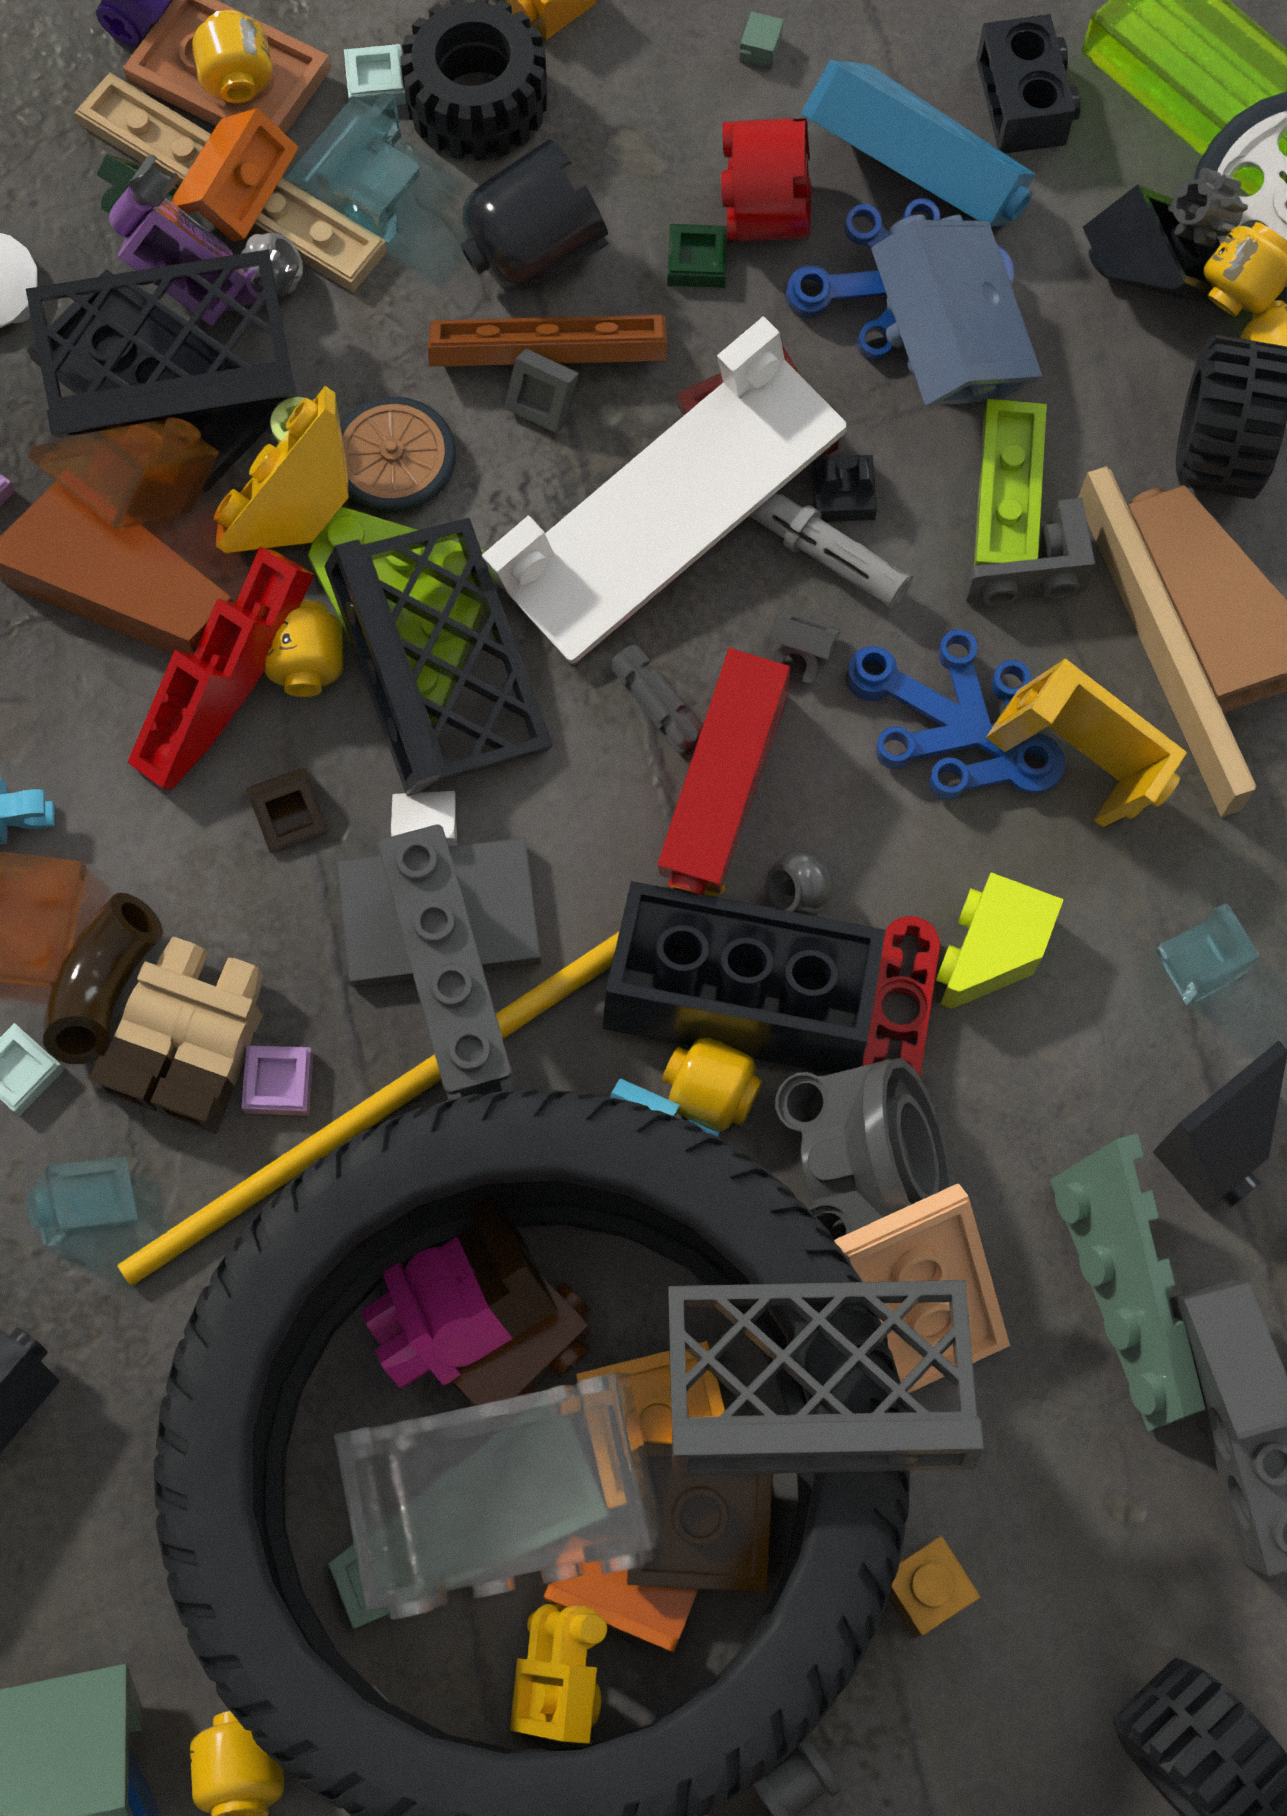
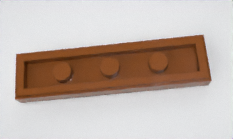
[428,315,667,367]

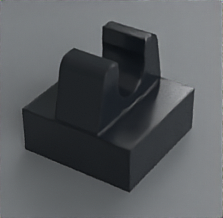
[811,455,877,522]

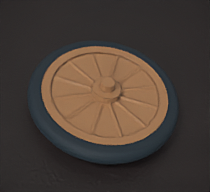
[340,397,456,512]

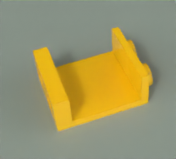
[985,658,1187,827]

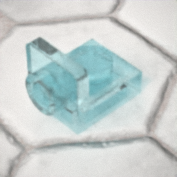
[27,1156,138,1247]

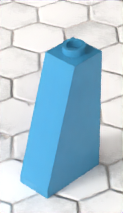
[800,60,1036,227]

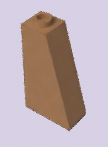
[1128,485,1287,713]

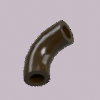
[43,893,163,1064]

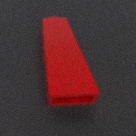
[657,648,790,895]

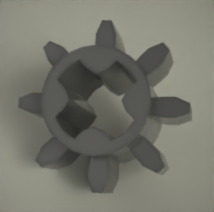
[1168,167,1248,248]

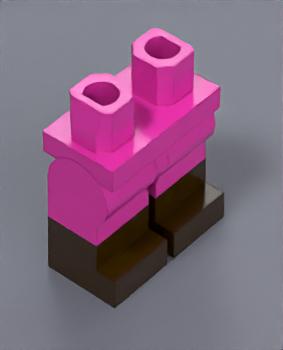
[361,1194,558,1389]

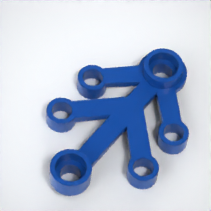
[785,198,1014,360]
[847,629,1065,800]

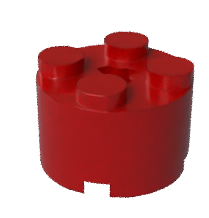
[721,118,811,242]

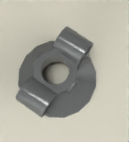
[775,1058,952,1234]

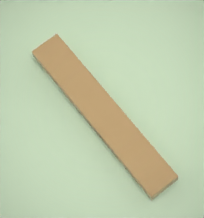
[74,72,387,293]
[1078,466,1257,818]

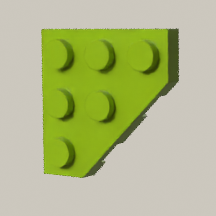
[308,506,495,724]

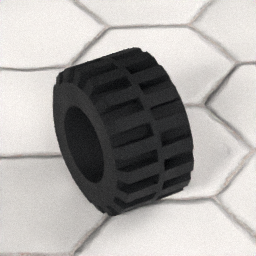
[400,0,548,161]
[1176,334,1287,499]
[1113,1657,1287,1816]

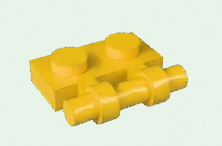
[509,1603,607,1744]

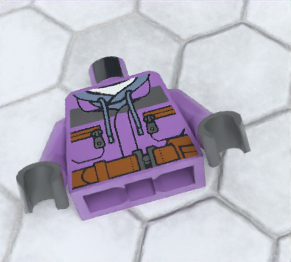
[109,155,299,326]

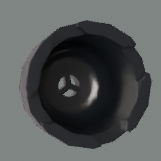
[460,139,609,291]

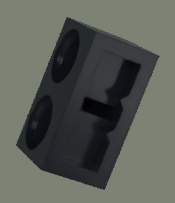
[976,14,1080,154]

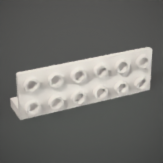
[481,316,847,664]

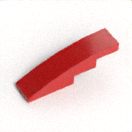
[127,547,315,790]

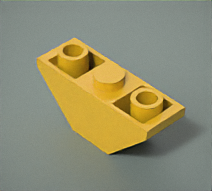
[213,386,349,553]

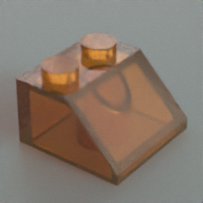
[28,417,219,530]

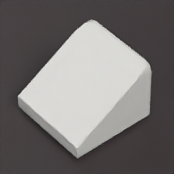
[391,791,457,847]

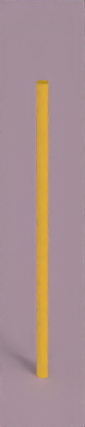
[117,885,726,1287]

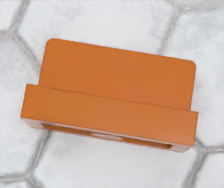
[171,108,299,242]
[544,1534,698,1655]

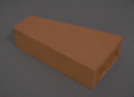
[0,468,233,655]

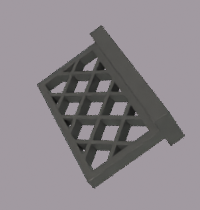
[668,1280,984,1476]

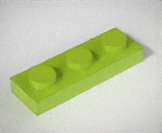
[974,399,1047,566]

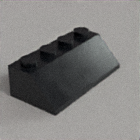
[603,881,886,1074]

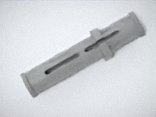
[748,491,913,609]

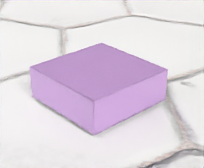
[241,1046,314,1116]

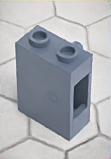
[871,215,1043,406]

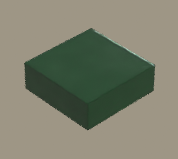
[667,224,727,288]

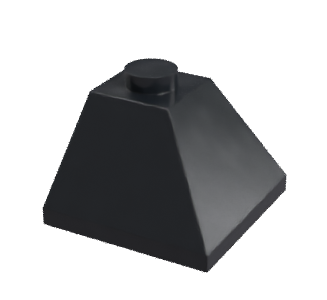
[1082,184,1217,306]
[1153,1041,1287,1212]

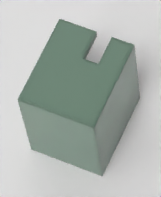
[739,11,784,69]

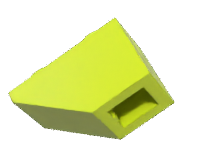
[936,872,1064,1009]

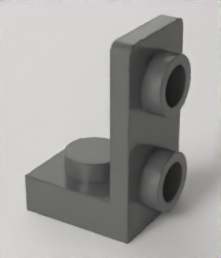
[964,498,1095,606]

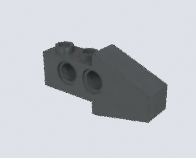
[1170,1280,1287,1576]

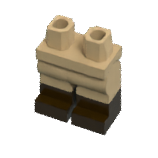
[88,937,263,1134]

